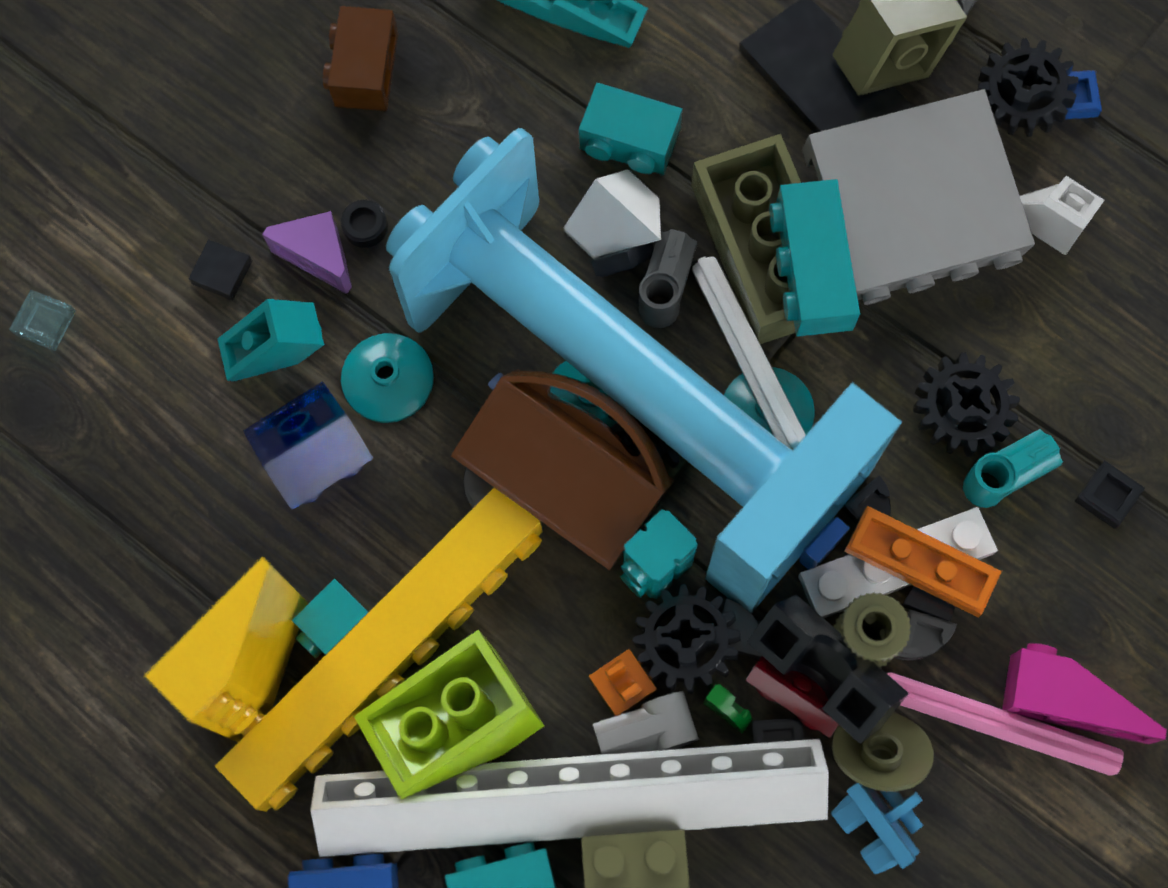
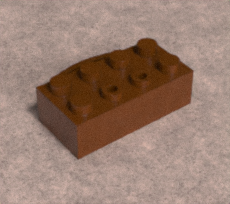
[451,369,675,570]

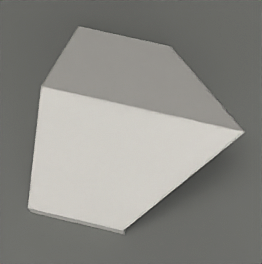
[564,169,661,260]
[1020,176,1104,255]

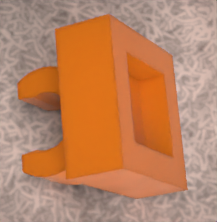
[589,649,657,716]

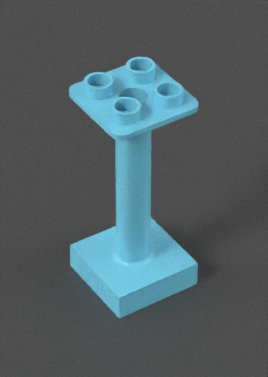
[386,128,902,614]

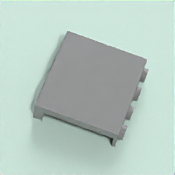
[802,89,1035,305]

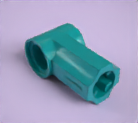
[963,429,1063,508]

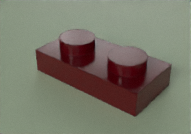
[745,656,839,738]

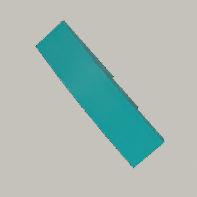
[498,0,648,48]

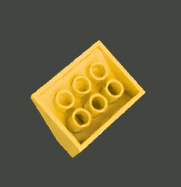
[145,557,308,742]

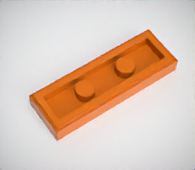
[844,506,1002,617]

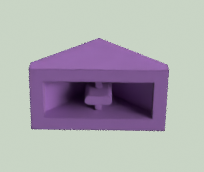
[262,211,352,294]

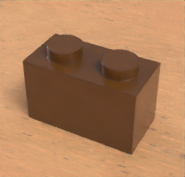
[323,6,398,111]

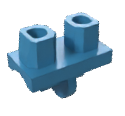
[831,782,923,874]

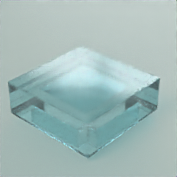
[9,290,76,351]

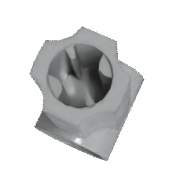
[593,691,699,755]

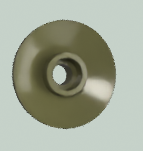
[832,713,934,791]

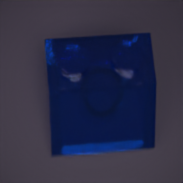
[243,381,374,510]

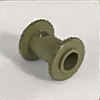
[833,592,911,668]

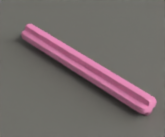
[887,672,1124,776]

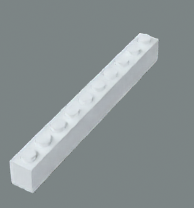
[311,739,828,857]

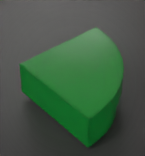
[703,684,753,734]

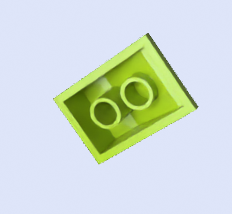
[354,630,544,799]

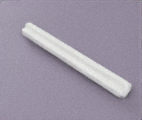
[692,256,806,450]

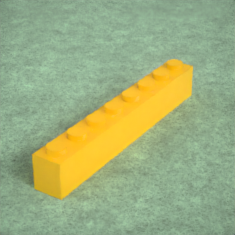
[215,488,543,812]

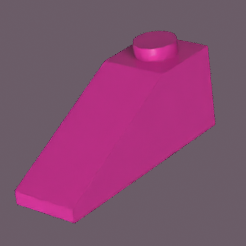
[1002,643,1166,744]

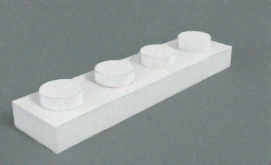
[798,507,998,618]

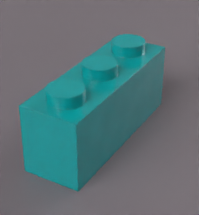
[769,179,860,337]

